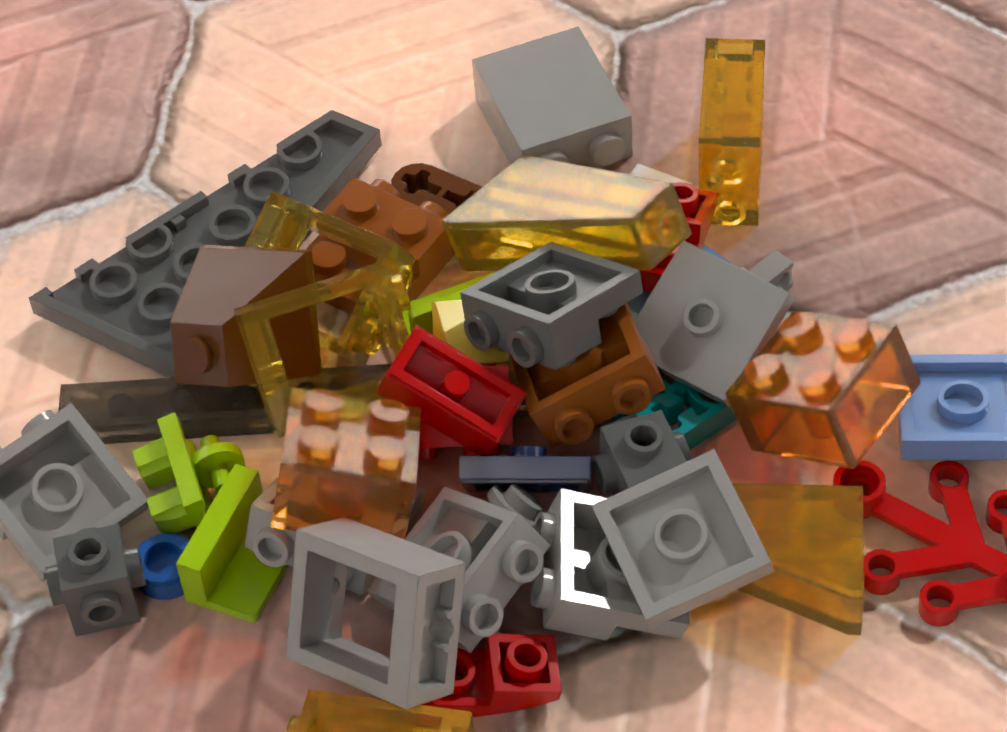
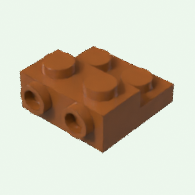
[306,177,456,332]
[508,303,666,448]

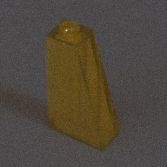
[441,155,692,272]

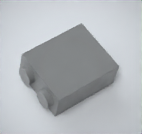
[472,26,633,191]

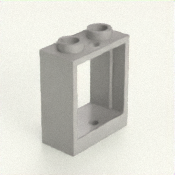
[286,517,466,710]

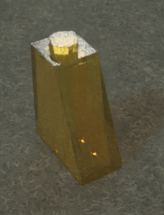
[732,483,864,635]

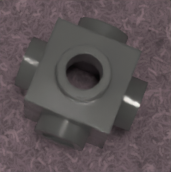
[592,410,691,496]
[45,524,146,636]

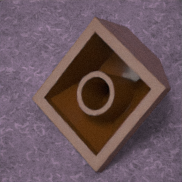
[170,245,322,387]

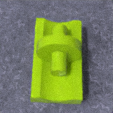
[132,412,246,534]

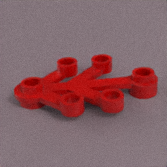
[832,460,1007,627]

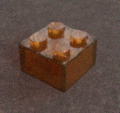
[725,310,921,469]
[270,388,421,540]

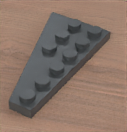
[29,110,382,380]

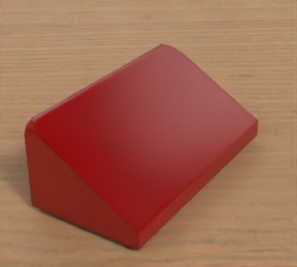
[377,325,527,456]

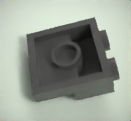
[460,242,643,370]

